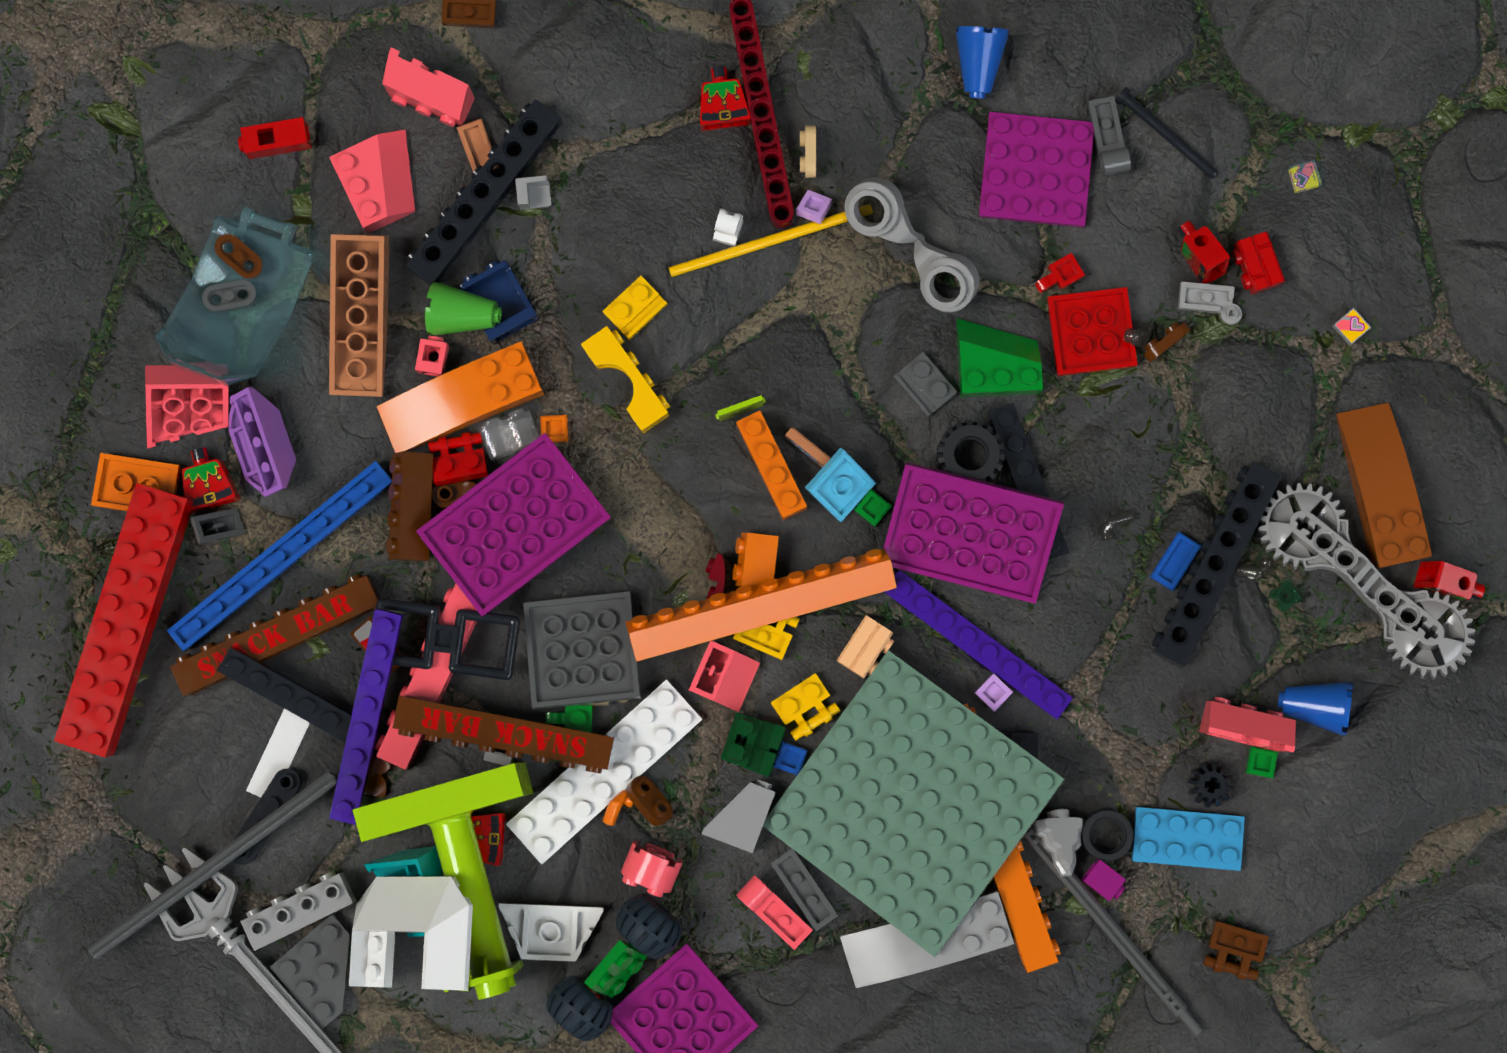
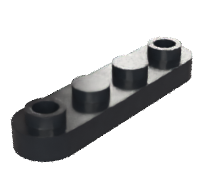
[233,768,302,865]

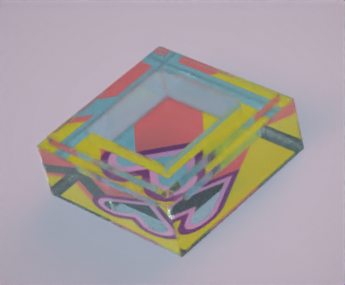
[1288,160,1322,194]

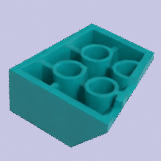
[364,846,444,937]

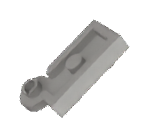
[1178,282,1242,325]

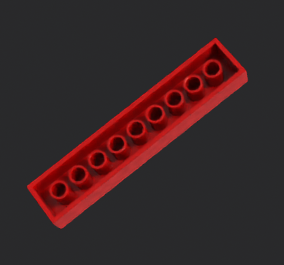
[54,483,194,758]

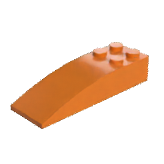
[377,342,544,453]

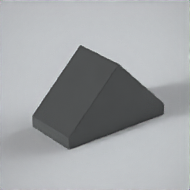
[190,508,245,547]

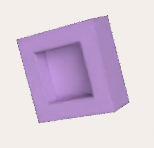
[796,190,832,224]
[975,673,1013,712]

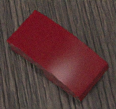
[705,553,725,599]

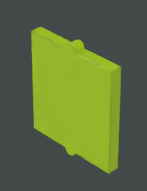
[715,395,766,421]

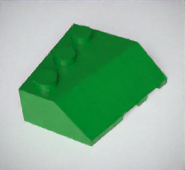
[956,318,1043,398]

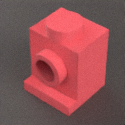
[415,336,449,377]

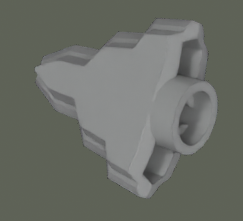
[1033,809,1085,877]

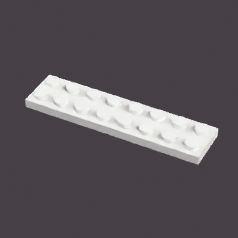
[506,679,703,864]

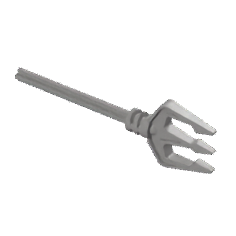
[144,848,342,1053]

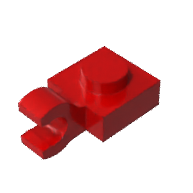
[1035,253,1085,293]

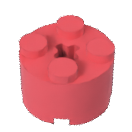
[621,840,683,897]

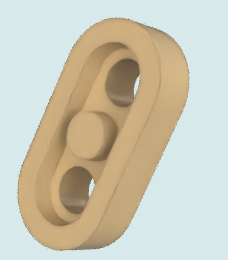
[800,125,816,178]

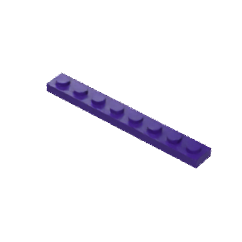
[884,570,1073,720]
[329,608,404,825]

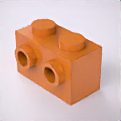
[733,532,779,586]

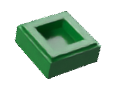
[854,490,891,527]
[1245,747,1278,778]

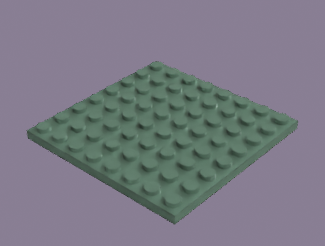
[763,650,1065,957]

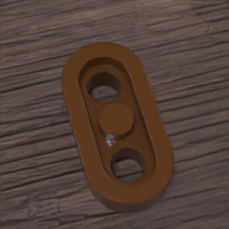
[215,234,262,279]
[1143,321,1191,363]
[627,776,673,826]

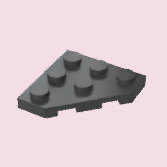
[270,913,351,1029]

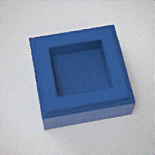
[773,741,808,775]

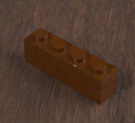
[386,451,433,562]

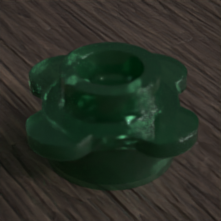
[1269,580,1302,612]

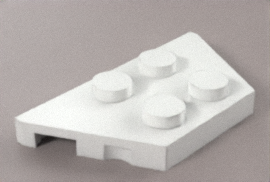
[499,903,604,961]

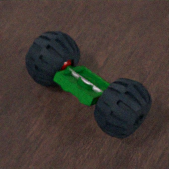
[546,893,682,1041]

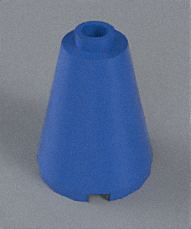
[956,26,1009,99]
[1278,682,1354,736]

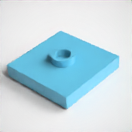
[805,448,876,522]

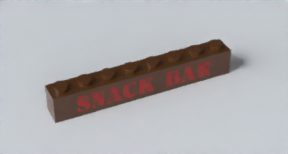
[170,574,380,697]
[392,696,614,774]

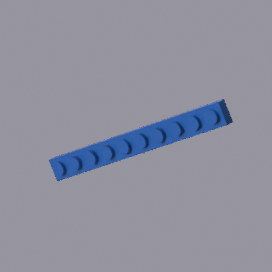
[167,461,392,652]

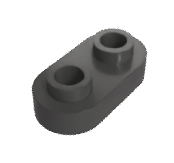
[202,280,256,313]

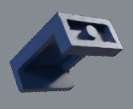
[459,260,539,345]

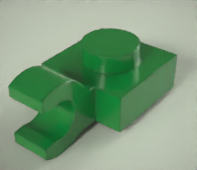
[546,705,592,733]

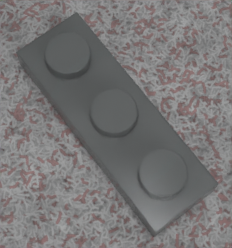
[770,848,838,931]

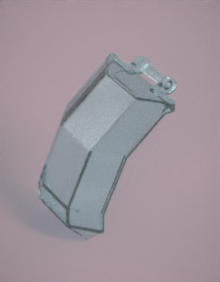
[155,207,316,386]

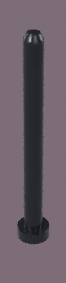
[1115,87,1218,179]

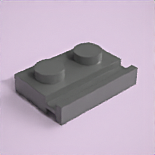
[893,352,957,418]

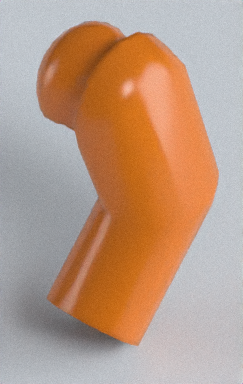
[602,790,633,826]

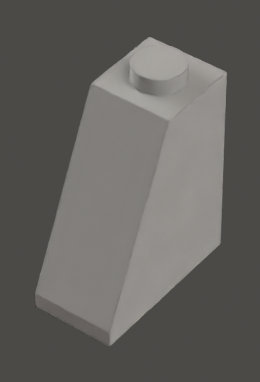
[702,779,776,853]

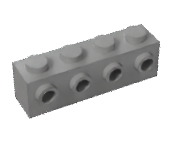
[240,871,357,951]

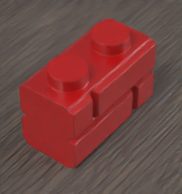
[1231,231,1285,295]

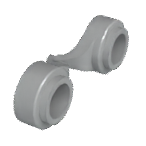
[845,177,979,312]

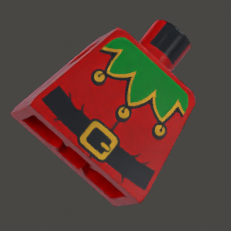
[700,66,751,131]
[1178,221,1230,284]
[182,447,241,514]
[1413,561,1485,600]
[471,813,506,866]

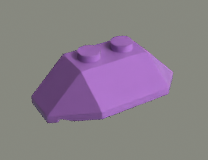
[228,387,296,497]

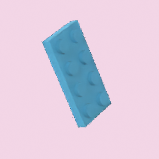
[1131,807,1245,871]

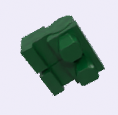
[720,712,787,777]

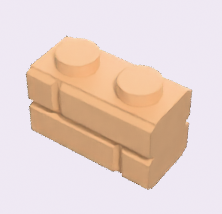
[837,615,894,678]

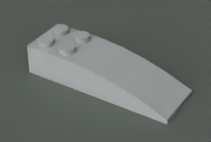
[840,888,1014,988]

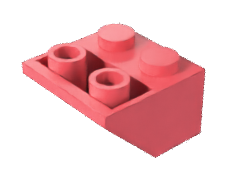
[689,641,760,712]

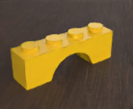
[581,326,670,434]

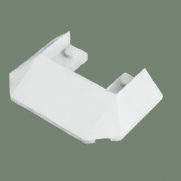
[349,876,473,991]

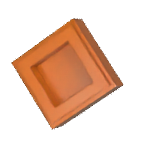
[540,415,569,443]

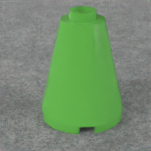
[425,282,502,336]

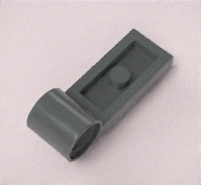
[1087,96,1131,176]

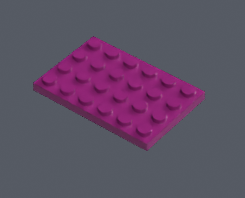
[416,433,611,617]
[883,461,1064,604]

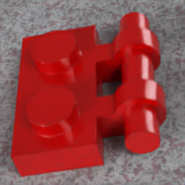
[428,432,488,486]

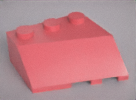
[382,47,475,127]
[329,129,416,234]
[145,365,228,449]
[1199,697,1296,752]

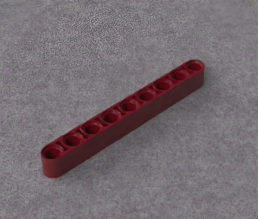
[729,0,794,229]

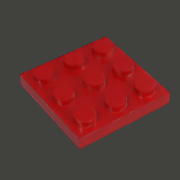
[1047,287,1138,377]

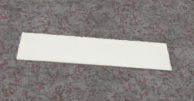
[246,709,310,797]

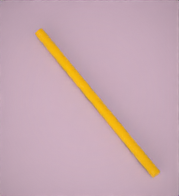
[668,204,873,277]

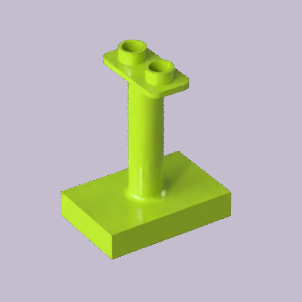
[352,762,534,1000]

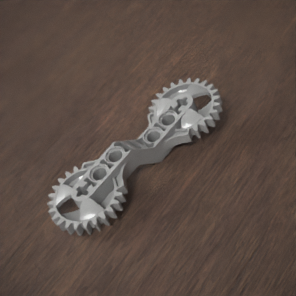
[1258,483,1475,679]

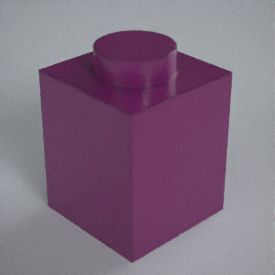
[1081,858,1126,901]

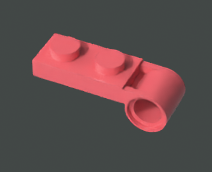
[736,875,813,950]

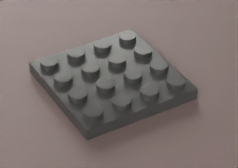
[523,591,641,710]

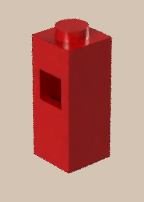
[238,117,312,159]

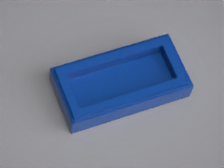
[1149,532,1201,591]

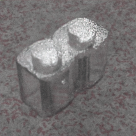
[479,409,539,461]

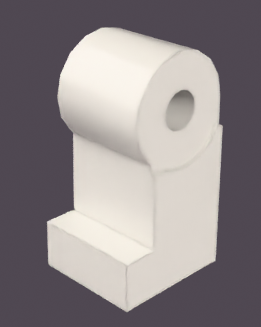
[713,208,743,247]

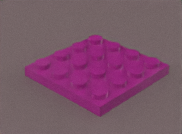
[979,112,1094,228]
[610,943,759,1053]

